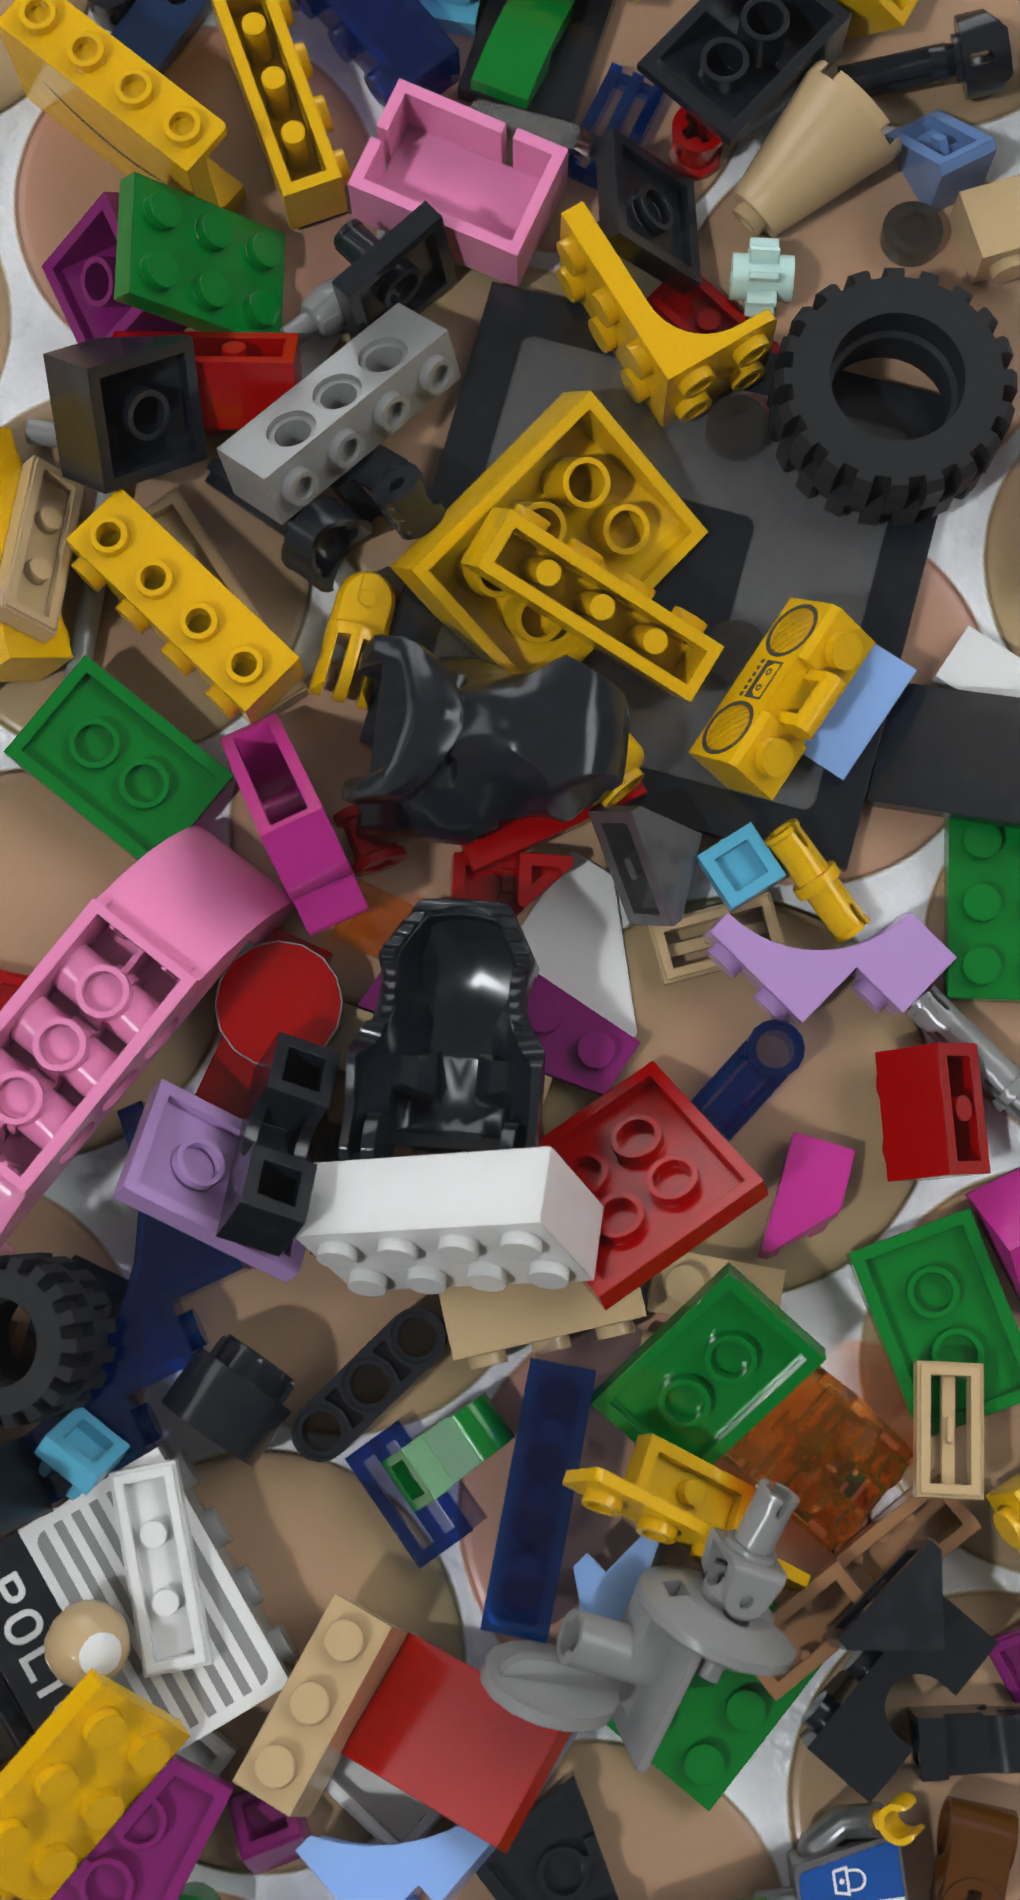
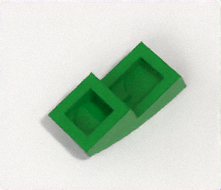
[470,0,576,110]

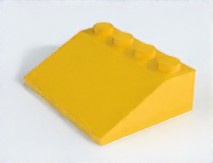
[390,390,708,674]

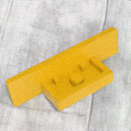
[562,1433,811,1598]

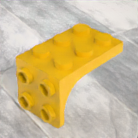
[556,201,777,428]
[0,1668,191,1900]

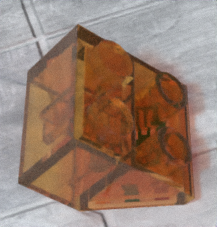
[723,1366,913,1555]

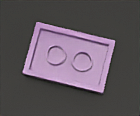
[112,1079,324,1283]

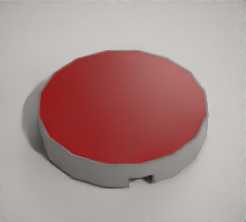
[214,940,344,1066]

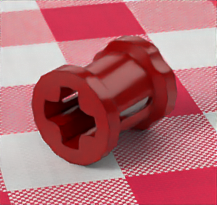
[669,107,723,181]
[333,804,408,877]

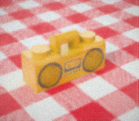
[688,597,875,801]

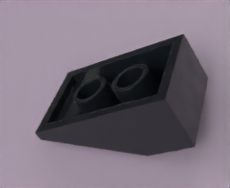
[637,0,852,146]

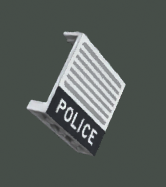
[0,1440,299,1752]

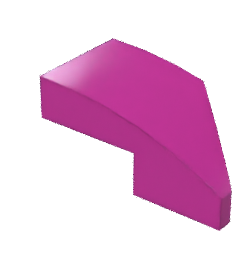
[758,1132,856,1260]

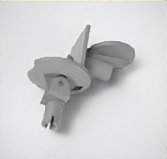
[480,1479,800,1773]

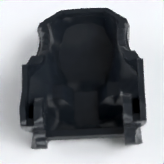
[342,635,630,846]
[338,898,546,1161]

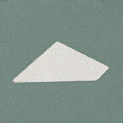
[521,852,637,1037]

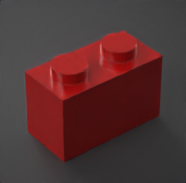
[875,1042,991,1182]

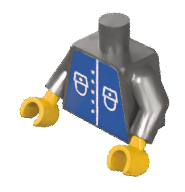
[753,1792,925,1900]

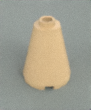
[732,60,902,237]

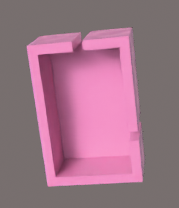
[347,78,569,288]

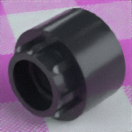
[161,1334,294,1467]

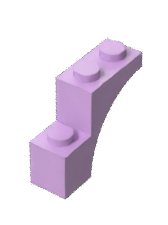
[702,912,957,1024]

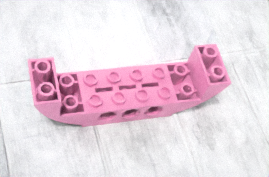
[0,825,295,1256]

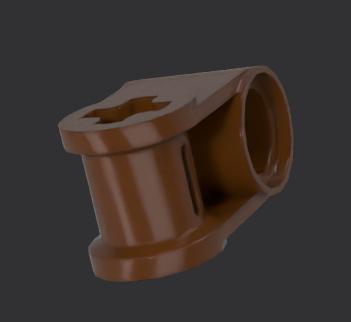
[929,1796,1019,1900]

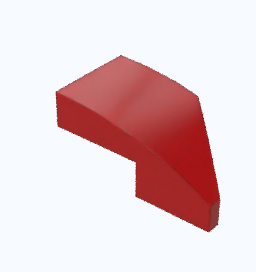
[449,852,574,917]

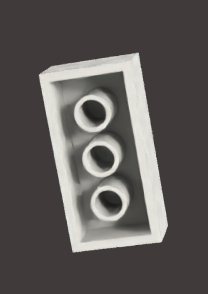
[295,1146,604,1297]

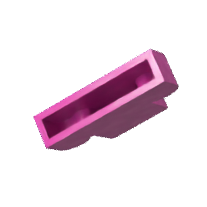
[219,712,369,937]

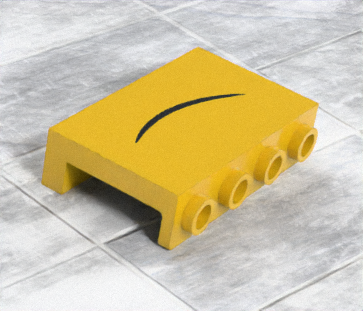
[0,0,247,212]

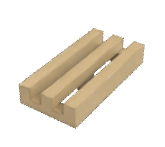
[647,892,785,987]
[913,1360,984,1501]

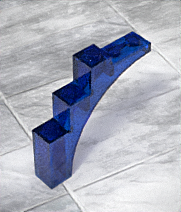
[24,1100,251,1505]

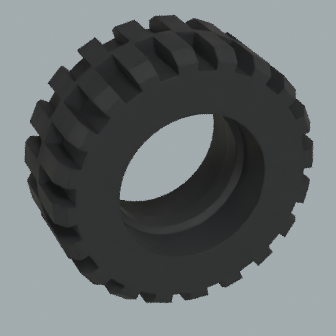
[766,268,1018,526]

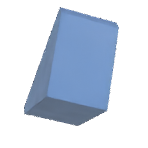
[885,109,997,216]

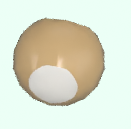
[44,1600,131,1688]

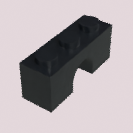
[216,1031,341,1257]
[800,1595,998,1803]

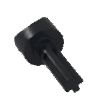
[837,9,1014,100]
[205,458,372,593]

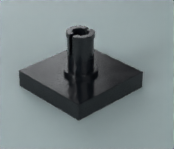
[595,128,702,295]
[331,201,457,340]

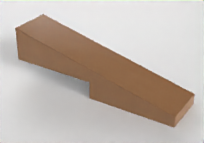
[756,1469,982,1701]

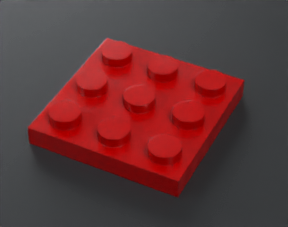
[542,1061,769,1311]

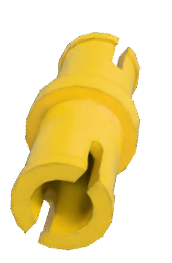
[763,818,870,944]

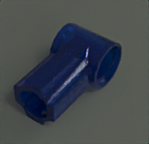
[690,1019,805,1142]

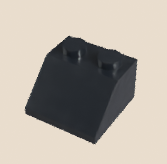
[43,334,208,494]

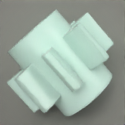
[729,237,795,317]

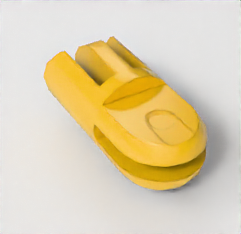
[308,571,396,711]

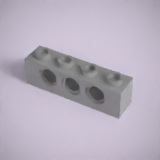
[216,303,461,525]

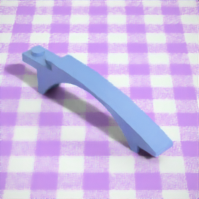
[295,1536,667,1900]

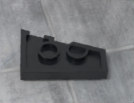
[476,1771,619,1900]

